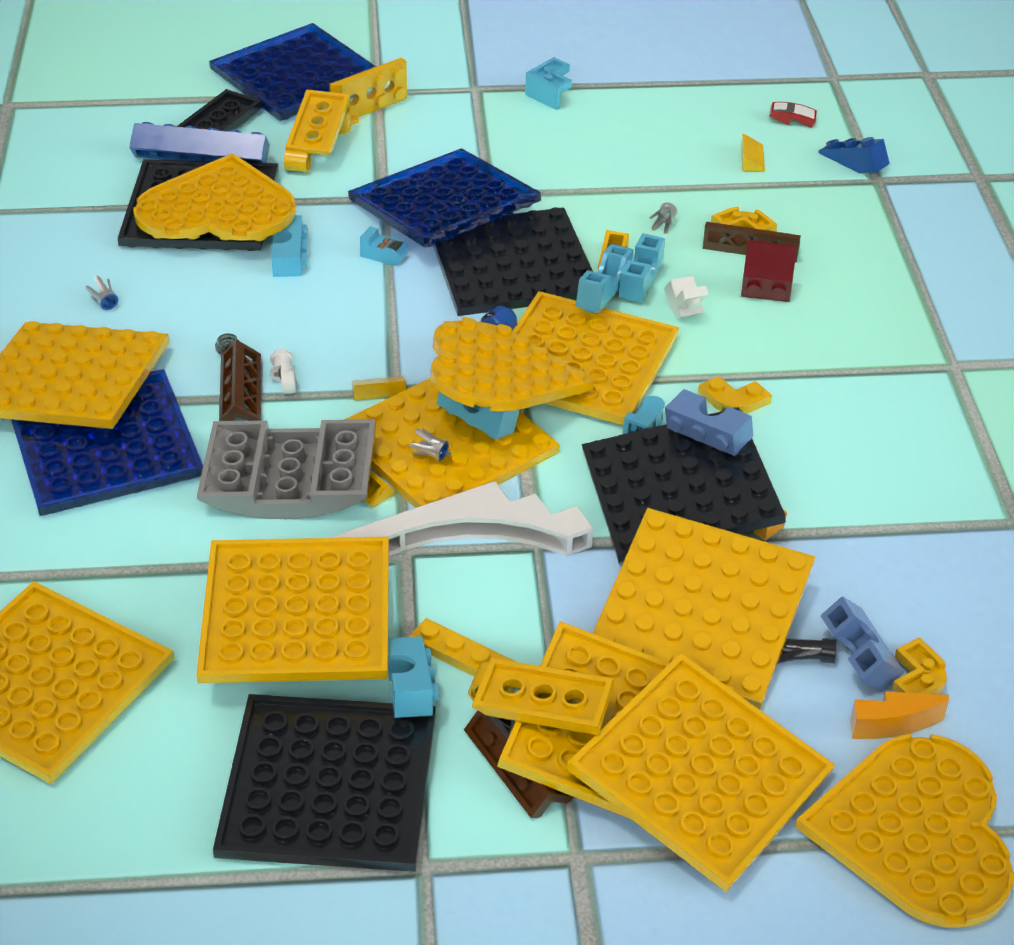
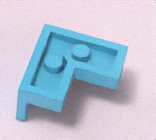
[525,57,572,110]

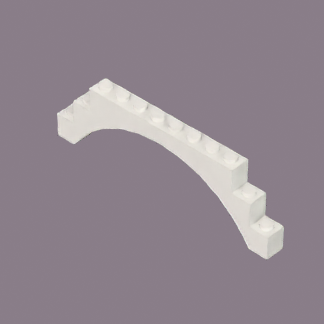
[328,481,593,556]

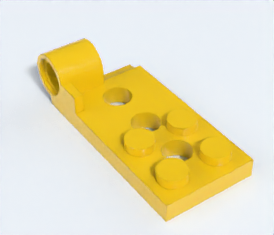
[330,57,408,134]
[284,90,350,173]
[468,658,614,735]

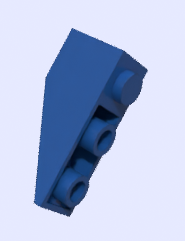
[818,137,890,173]

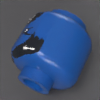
[480,306,518,331]

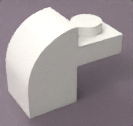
[664,276,709,318]

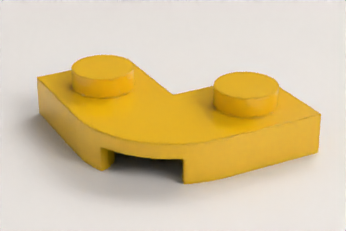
[711,206,777,232]
[698,376,772,414]
[892,637,947,694]

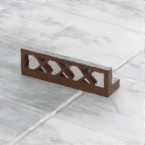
[702,222,801,263]
[219,339,261,421]
[463,710,573,819]

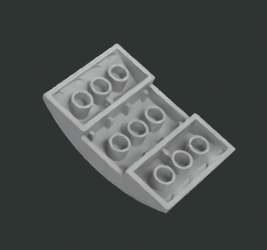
[197,419,376,520]

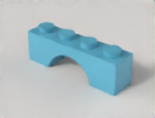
[576,244,634,313]

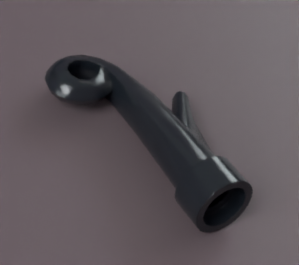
[778,638,837,664]

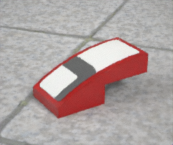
[769,102,817,128]

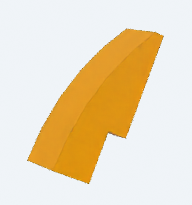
[850,691,949,739]

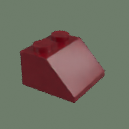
[741,240,797,302]

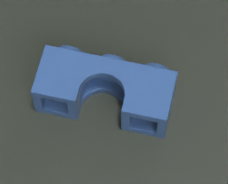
[665,389,754,456]
[820,596,904,692]

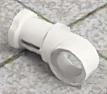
[270,349,297,394]

